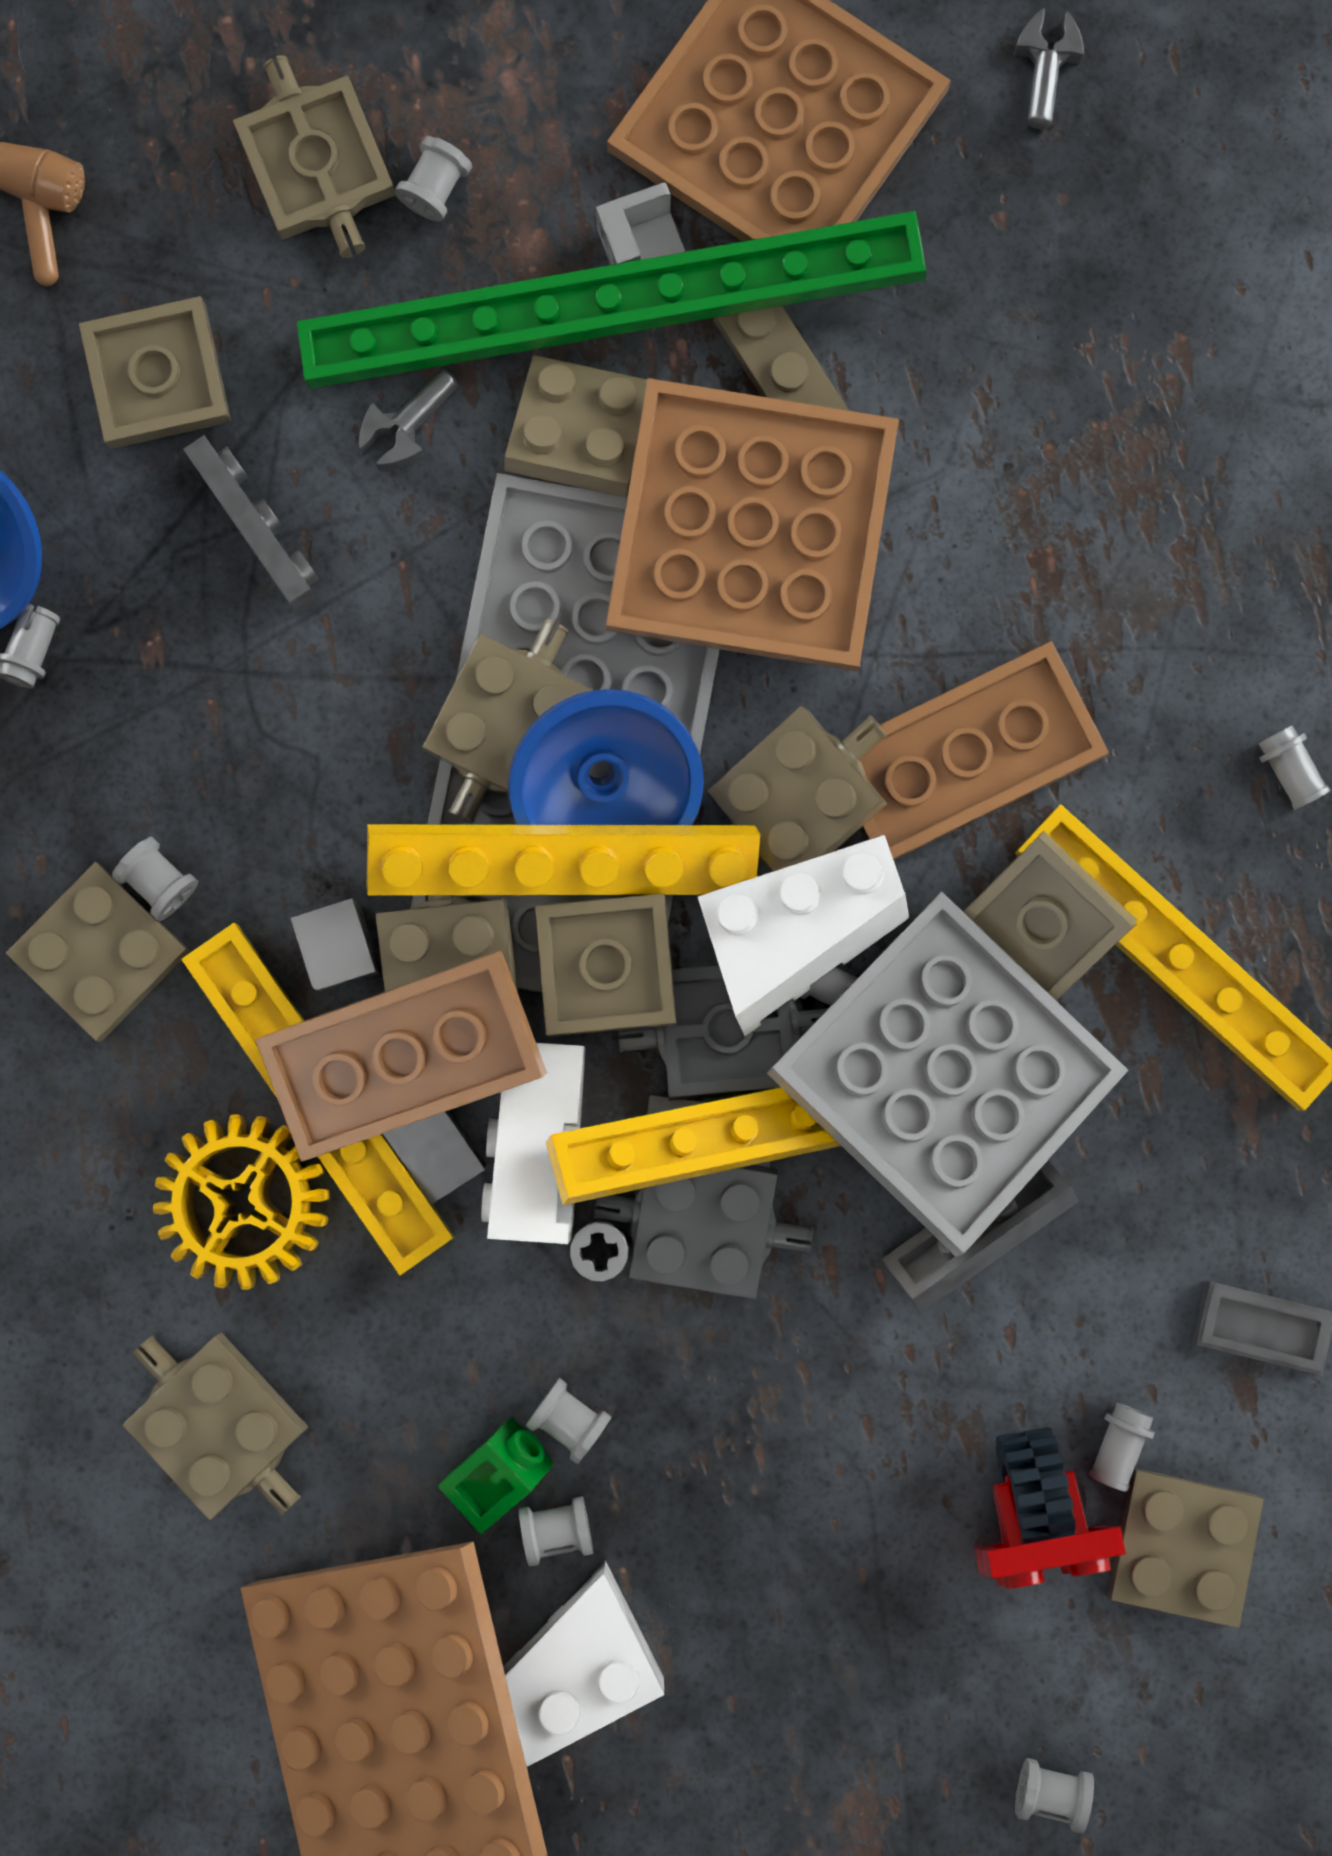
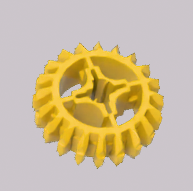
[153,1114,330,1290]

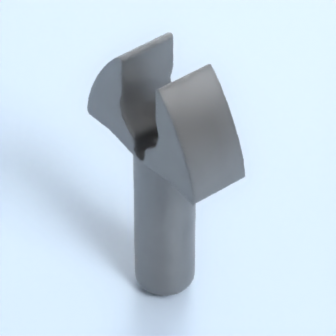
[1014,8,1084,129]
[359,369,457,471]

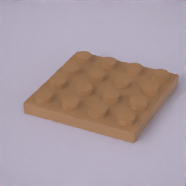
[607,0,951,242]
[606,378,899,672]

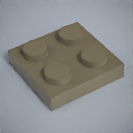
[79,296,231,449]
[504,355,647,498]
[963,831,1137,1001]
[6,861,190,1042]
[535,894,677,1037]
[1107,1468,1264,1628]

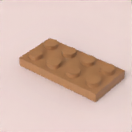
[859,641,1109,860]
[255,950,547,1162]

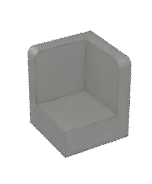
[596,183,686,265]
[291,898,382,991]

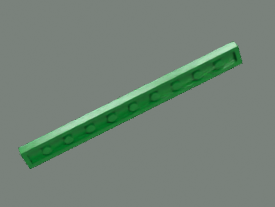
[297,211,926,389]

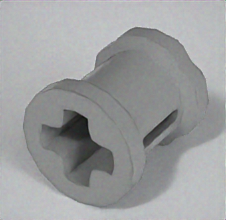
[394,136,472,222]
[112,836,199,921]
[570,1221,629,1282]
[525,1378,612,1464]
[519,1496,593,1567]
[1015,1758,1094,1834]

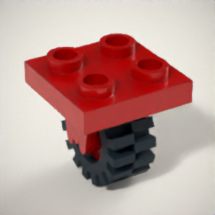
[974,1427,1126,1589]

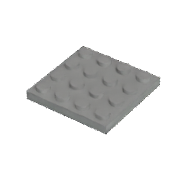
[767,892,1128,1257]

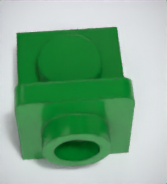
[437,1417,553,1534]

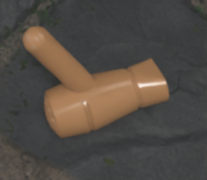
[0,142,85,286]

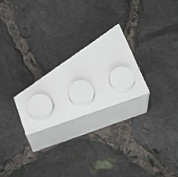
[698,835,909,1036]
[481,1043,586,1244]
[503,1560,664,1767]

